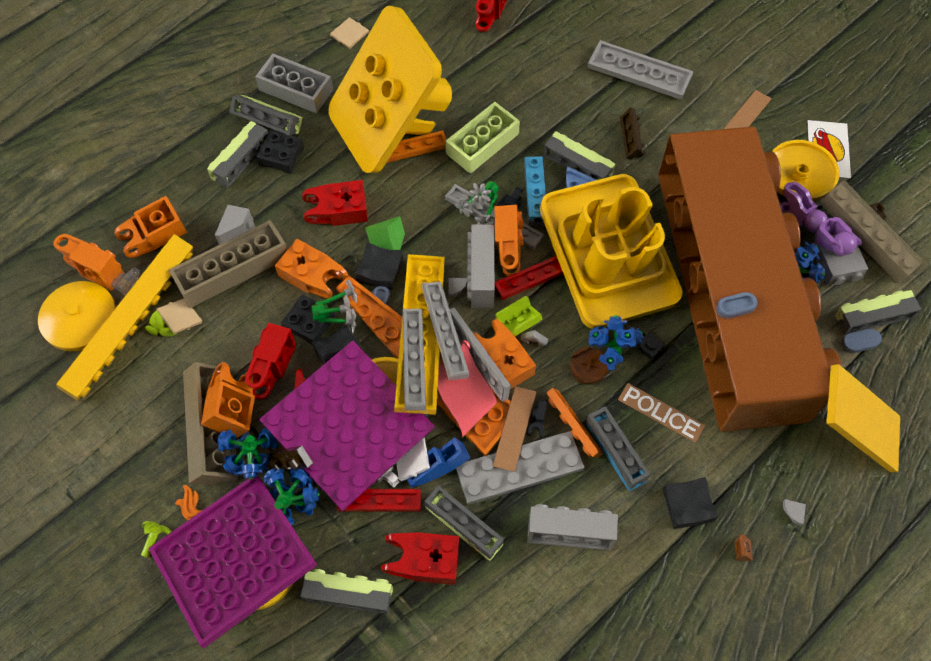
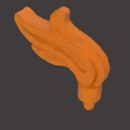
[175,485,203,520]

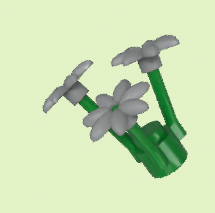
[455,181,499,229]
[311,280,358,334]

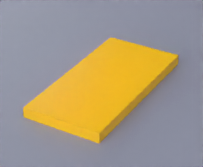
[827,364,900,473]

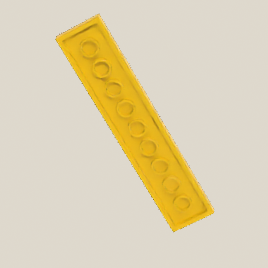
[394,254,445,415]

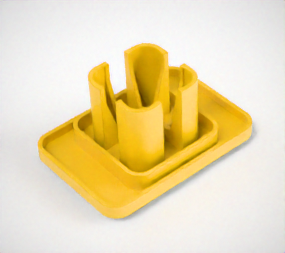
[329,6,452,173]
[540,174,682,329]

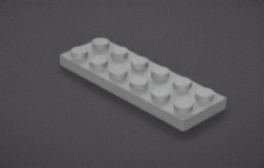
[587,40,693,100]
[456,431,584,505]

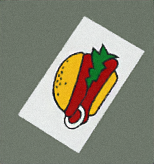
[808,120,851,178]

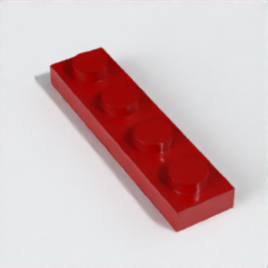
[494,256,564,300]
[337,489,421,512]

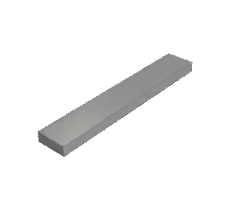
[445,184,545,251]
[421,282,469,380]
[449,308,511,401]
[402,309,426,410]

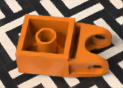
[115,196,188,258]
[495,205,524,277]
[53,234,125,291]
[275,239,349,299]
[472,319,536,389]
[201,362,255,439]

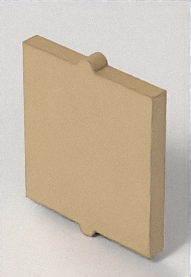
[330,17,369,49]
[157,299,202,334]

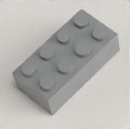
[255,54,333,114]
[467,225,495,308]
[527,504,618,551]

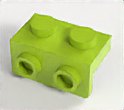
[495,296,543,336]

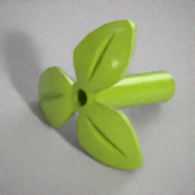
[145,311,177,337]
[141,521,172,558]

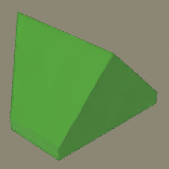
[365,216,405,250]

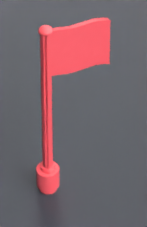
[437,340,497,437]

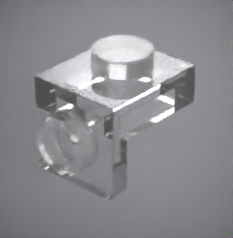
[111,267,140,295]

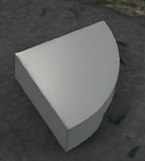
[448,278,467,297]
[520,330,548,346]
[783,499,806,526]

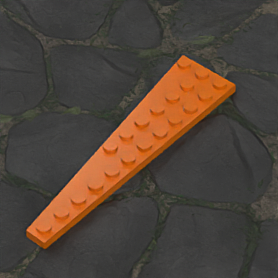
[336,276,511,456]

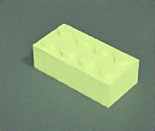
[445,102,520,174]

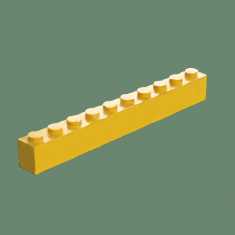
[56,234,194,401]

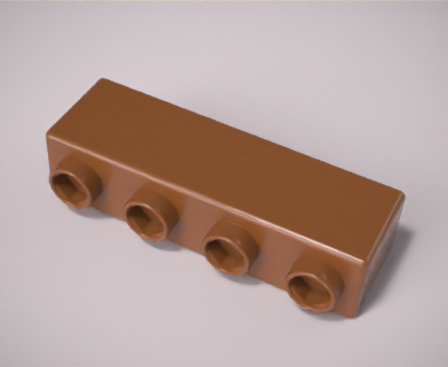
[658,127,842,432]

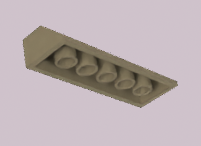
[819,180,922,283]
[169,220,288,308]
[183,362,238,485]

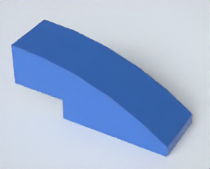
[407,437,470,488]

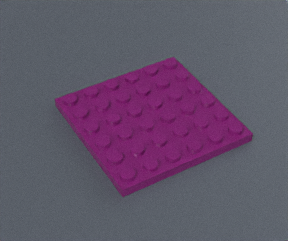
[259,341,435,512]
[149,474,317,649]

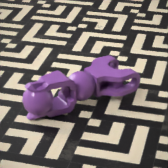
[780,182,862,257]

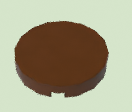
[570,347,608,385]

